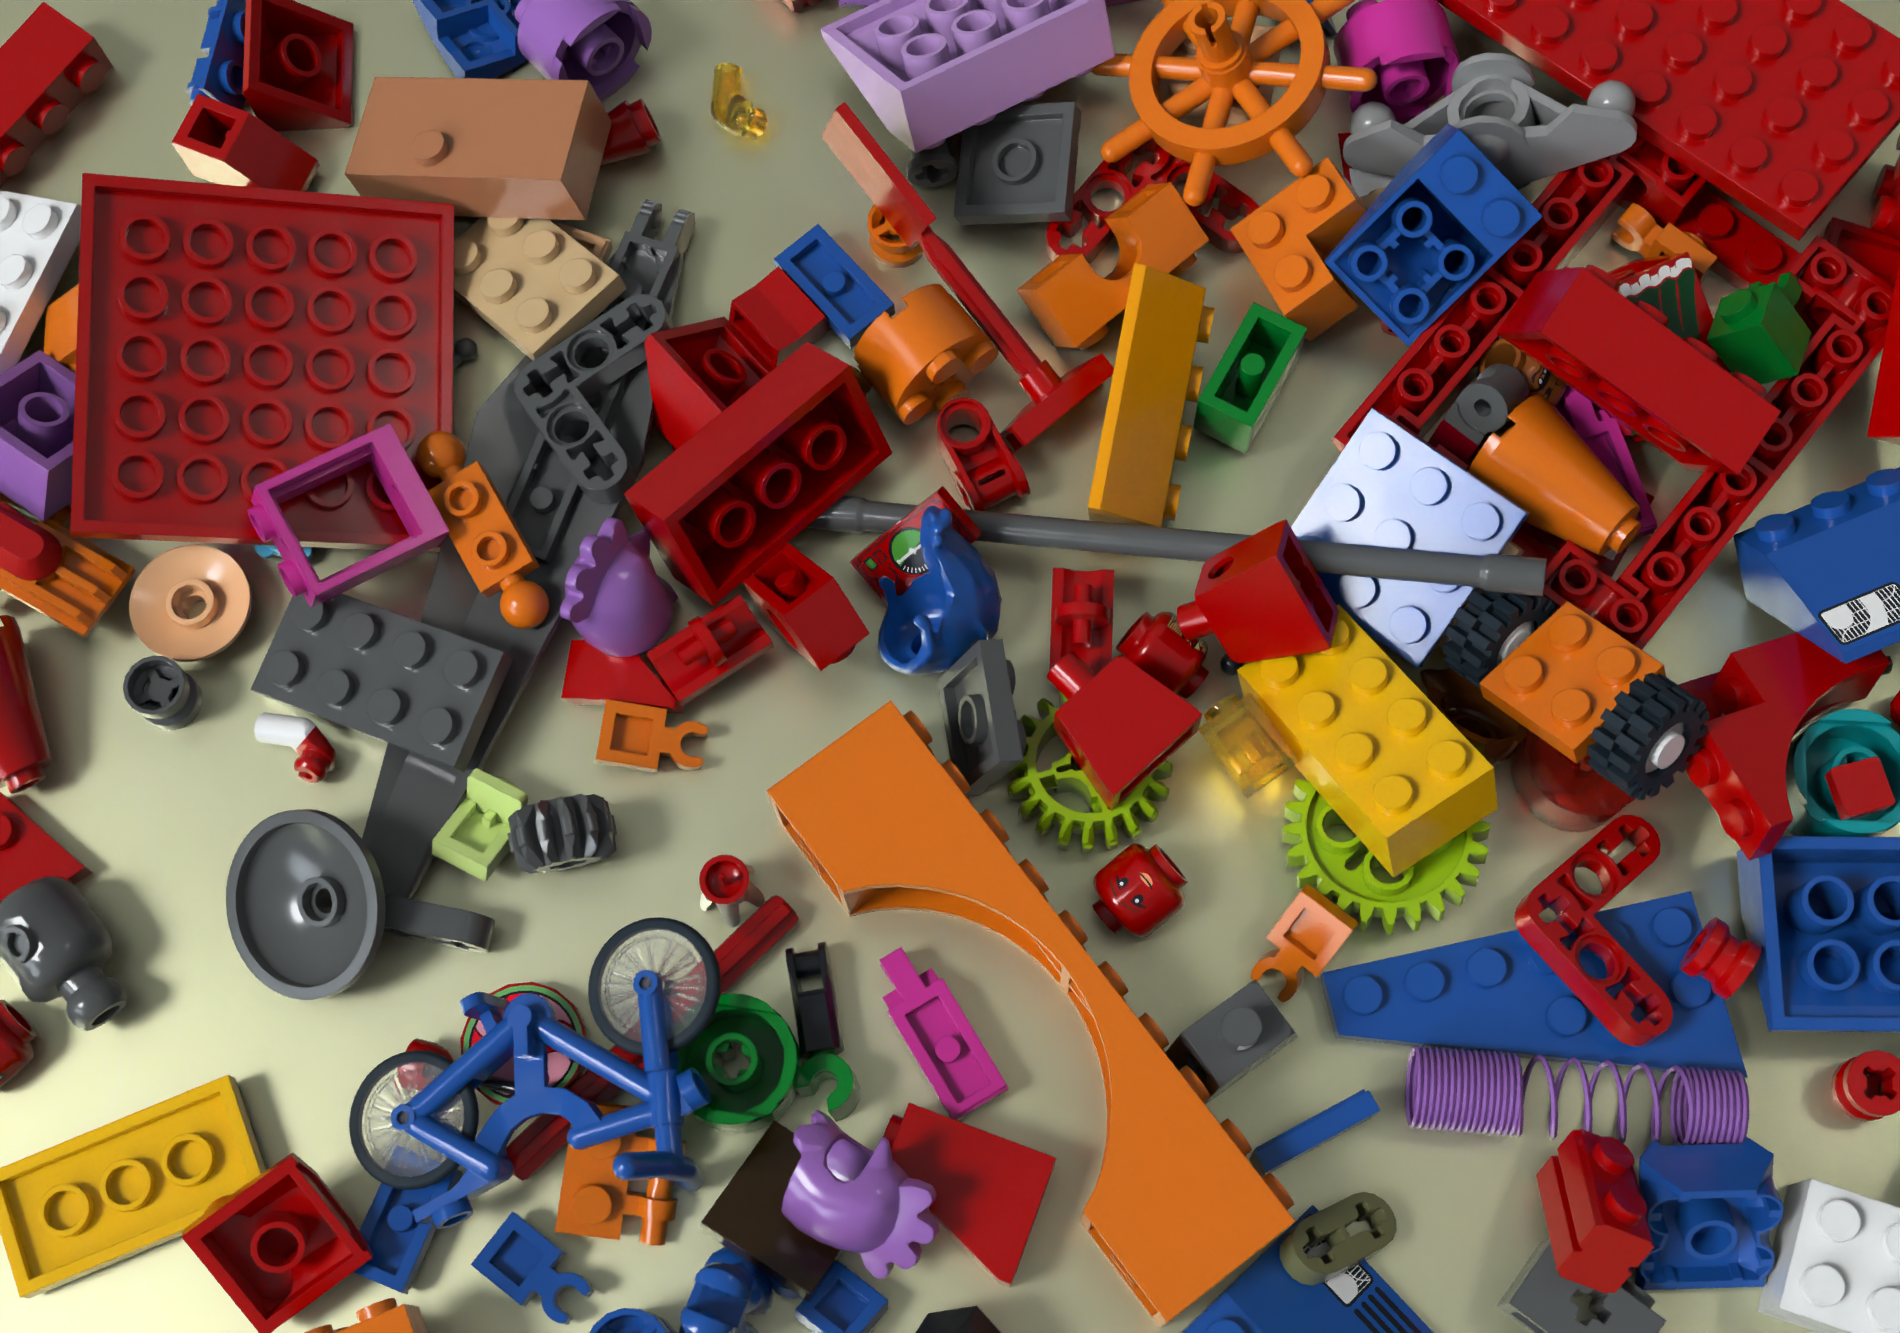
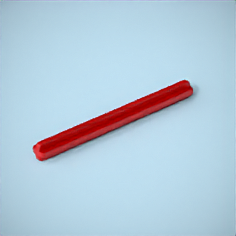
[506,895,799,1181]

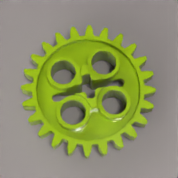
[1282,779,1490,934]

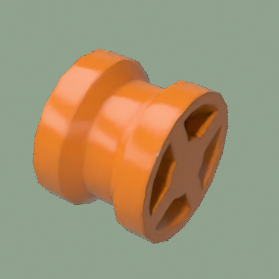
[867,204,924,268]

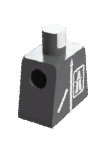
[1165,979,1298,1105]

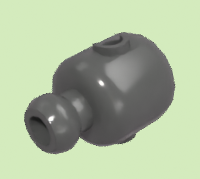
[0,876,127,1031]

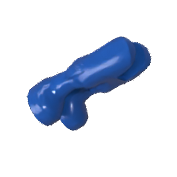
[679,1247,774,1333]

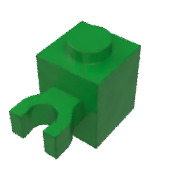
[1707,272,1812,385]

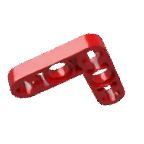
[1046,138,1259,264]
[1514,815,1673,1047]

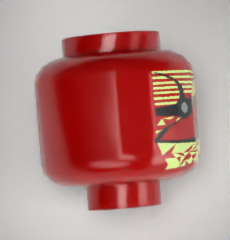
[1116,612,1209,699]

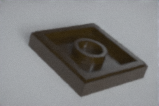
[700,1120,844,1302]

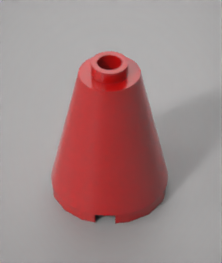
[0,615,52,794]

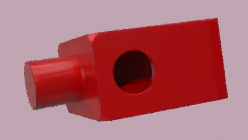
[1177,520,1339,663]
[1046,651,1202,810]

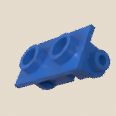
[186,0,246,110]

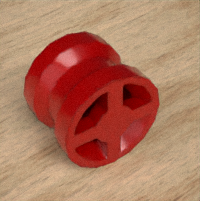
[1679,917,1762,1000]
[1831,1050,1900,1122]

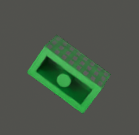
[1193,302,1308,454]

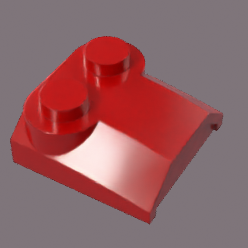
[181,1153,373,1333]

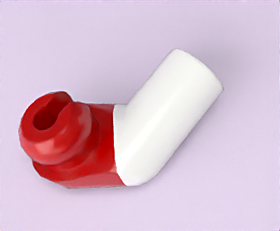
[254,712,336,783]

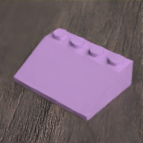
[820,0,1115,153]

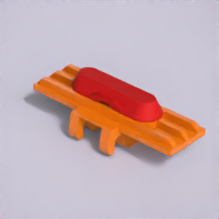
[0,492,136,638]

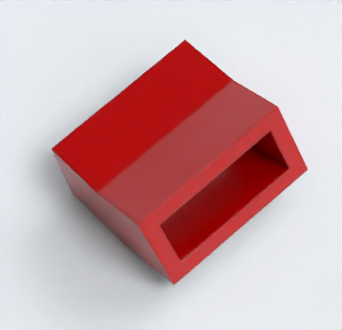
[728,266,830,369]

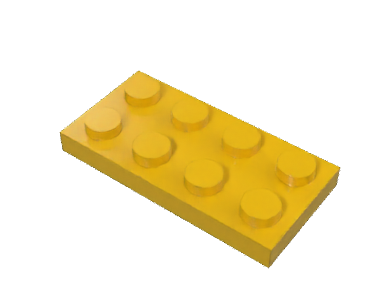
[0,1075,266,1299]

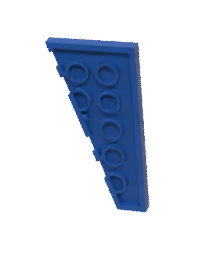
[1320,891,1748,1078]

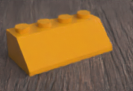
[1088,263,1215,527]

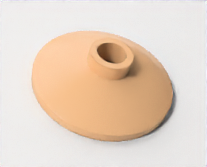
[129,545,252,662]

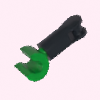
[785,942,860,1122]

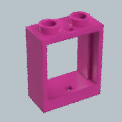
[247,423,449,608]

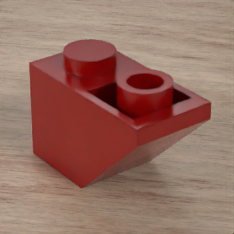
[172,94,320,192]

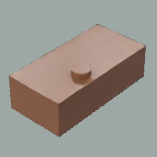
[345,77,612,220]

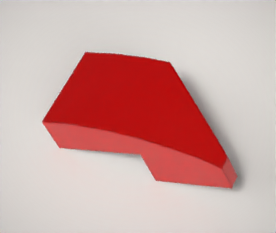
[561,640,684,713]

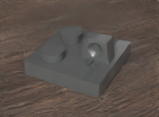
[954,102,1082,225]
[937,639,1026,797]

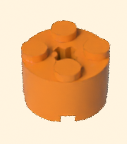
[854,284,999,425]

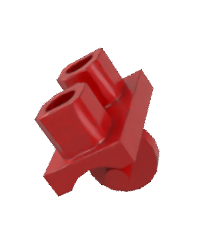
[1049,568,1114,674]
[646,593,774,707]

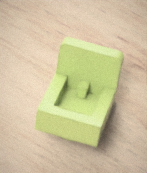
[432,768,528,882]

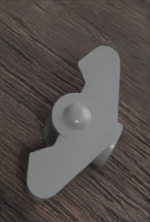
[1343,53,1637,190]

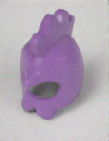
[560,517,678,657]
[781,1110,939,1279]

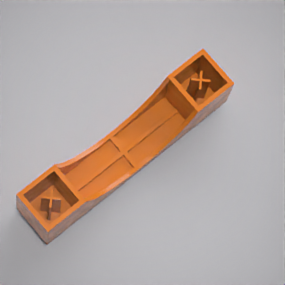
[767,700,1296,1328]

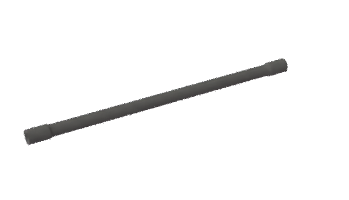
[807,495,1547,597]

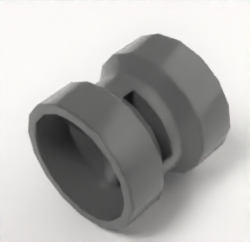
[123,655,203,731]

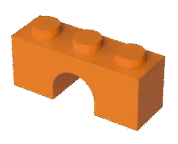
[1016,182,1209,350]

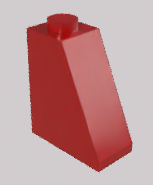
[884,1103,1056,1288]

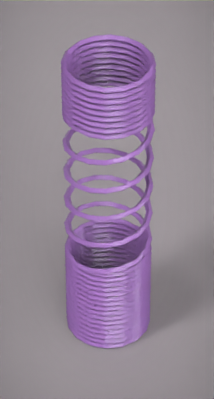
[1405,1045,1749,1145]

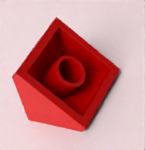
[242,0,353,132]

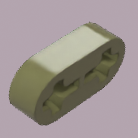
[1280,1192,1396,1286]

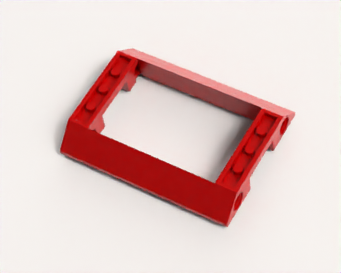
[1332,135,1894,650]

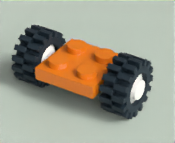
[1443,589,1709,800]

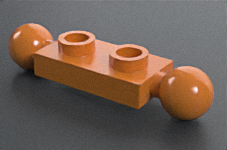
[417,431,549,629]

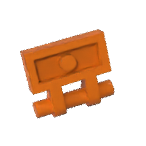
[555,1100,687,1246]

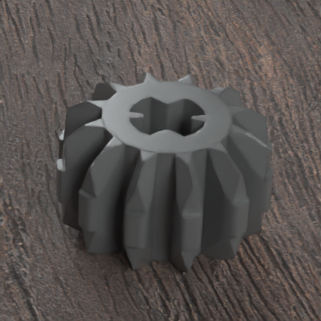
[508,794,617,874]

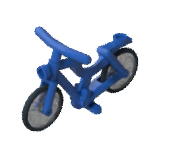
[349,917,721,1229]

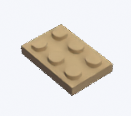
[454,217,627,360]

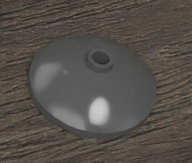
[226,809,386,1000]

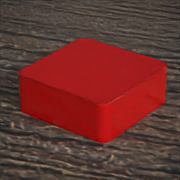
[1825,757,1895,820]

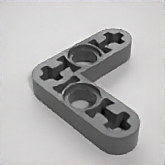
[514,294,673,504]

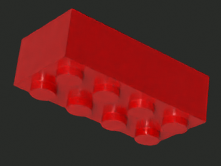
[1497,265,1781,475]
[624,342,892,606]

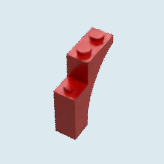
[1685,632,1890,861]

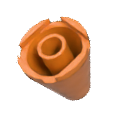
[1468,394,1642,556]

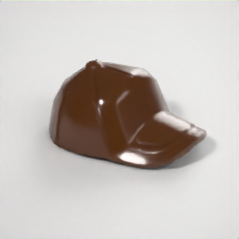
[1420,669,1529,767]

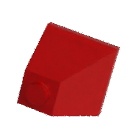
[644,317,773,451]

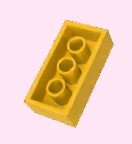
[1237,604,1498,878]

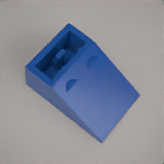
[1324,123,1543,346]

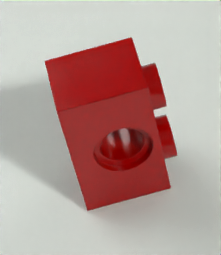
[741,543,870,671]

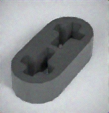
[384,895,495,953]

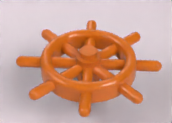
[1091,0,1377,207]

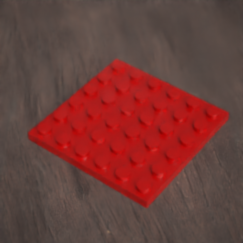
[70,173,454,553]

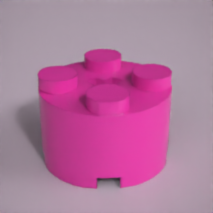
[1333,0,1461,124]

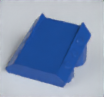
[1635,1136,1784,1290]

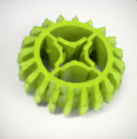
[1007,691,1173,853]

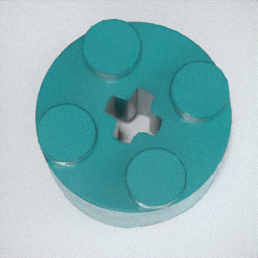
[1786,709,1900,837]

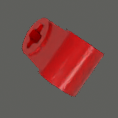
[937,398,1031,511]

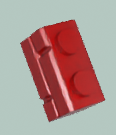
[1536,1129,1654,1294]

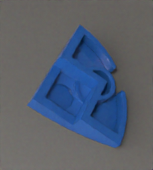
[412,0,527,79]

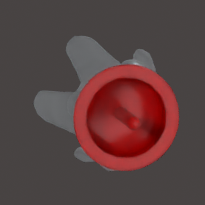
[699,855,765,928]

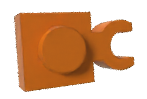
[1611,203,1718,285]
[595,699,708,773]
[1251,883,1359,1003]

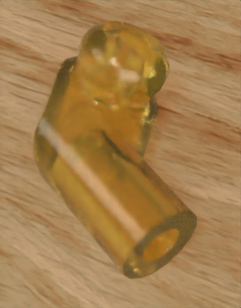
[711,63,768,140]

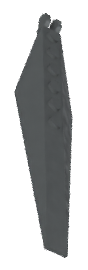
[362,199,696,899]

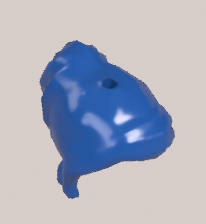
[878,505,1002,675]

